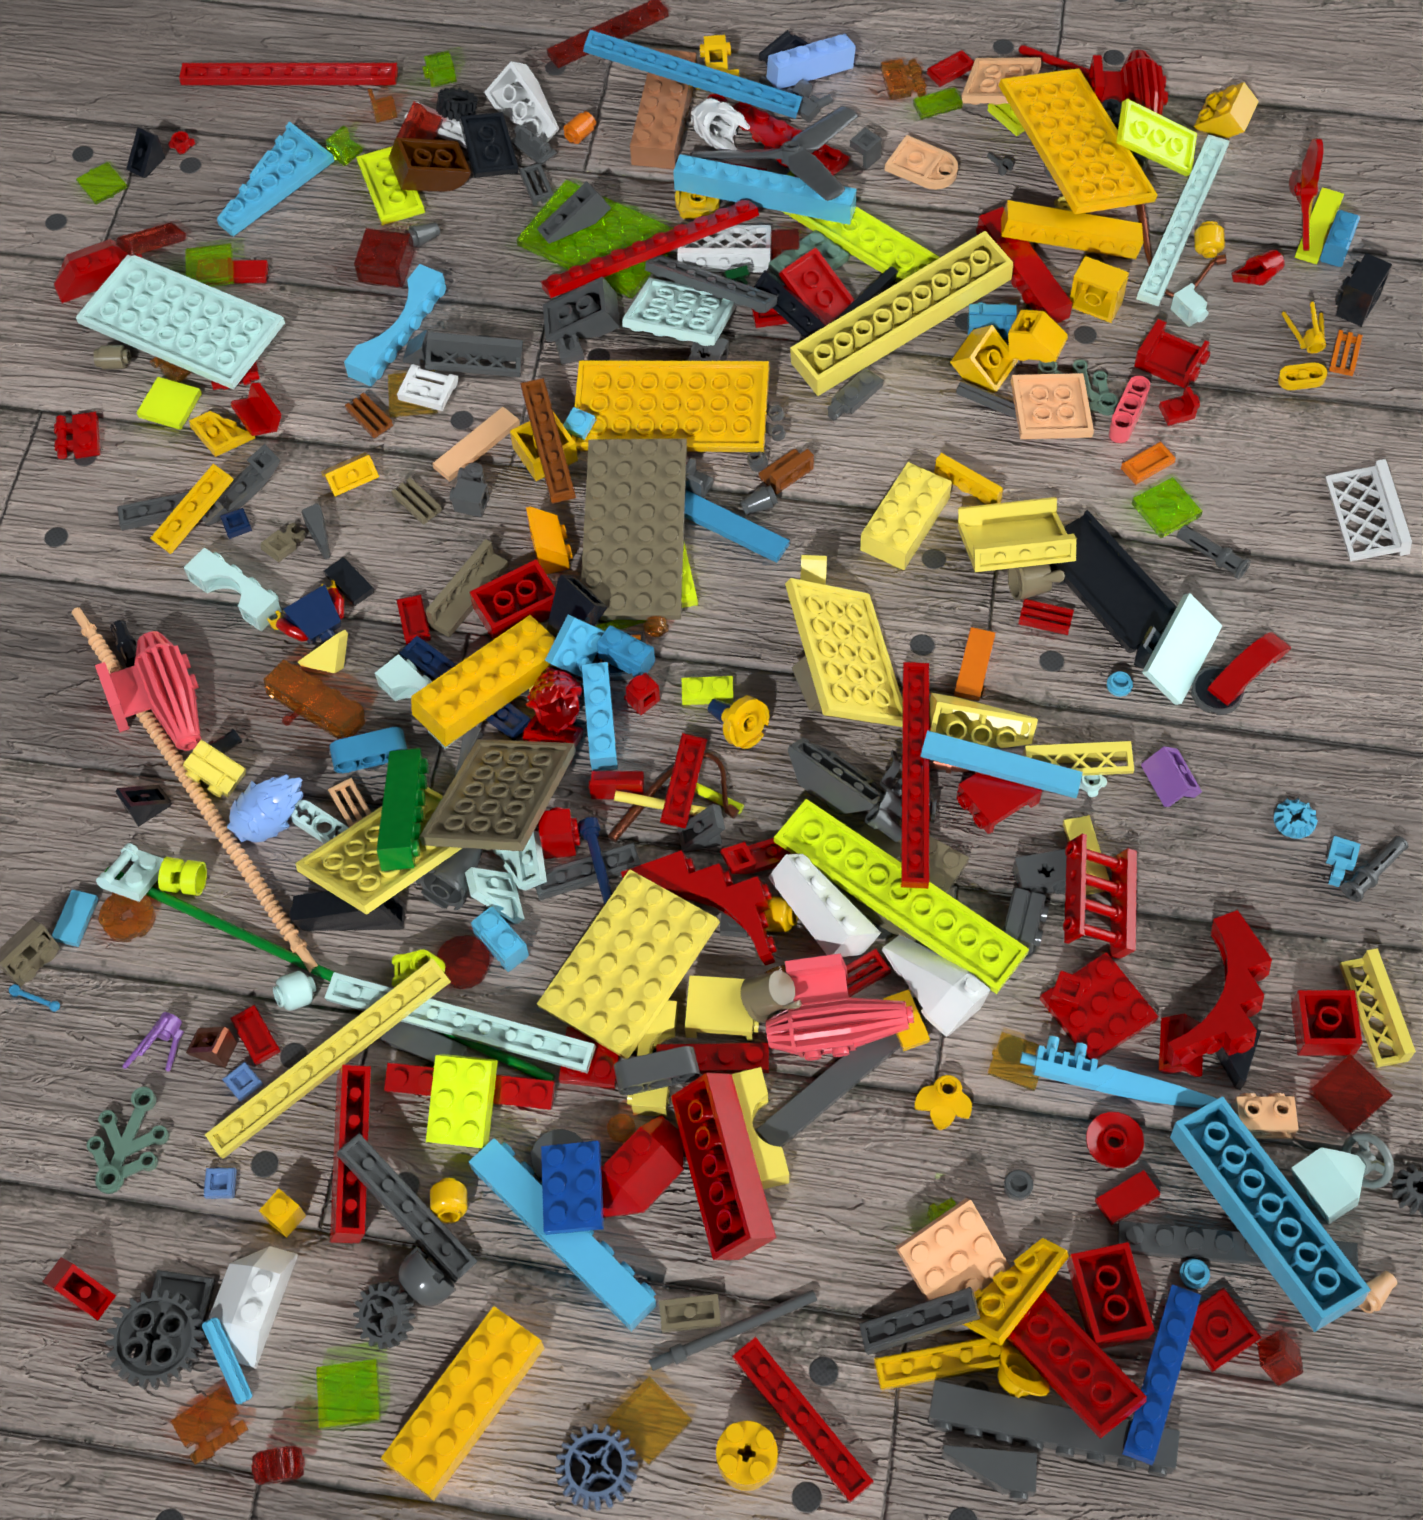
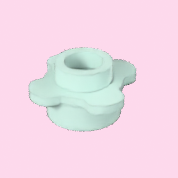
[1079,775,1107,797]

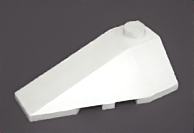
[484,61,559,143]
[882,935,991,1037]

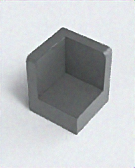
[850,128,882,170]
[686,458,713,498]

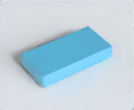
[52,890,99,947]

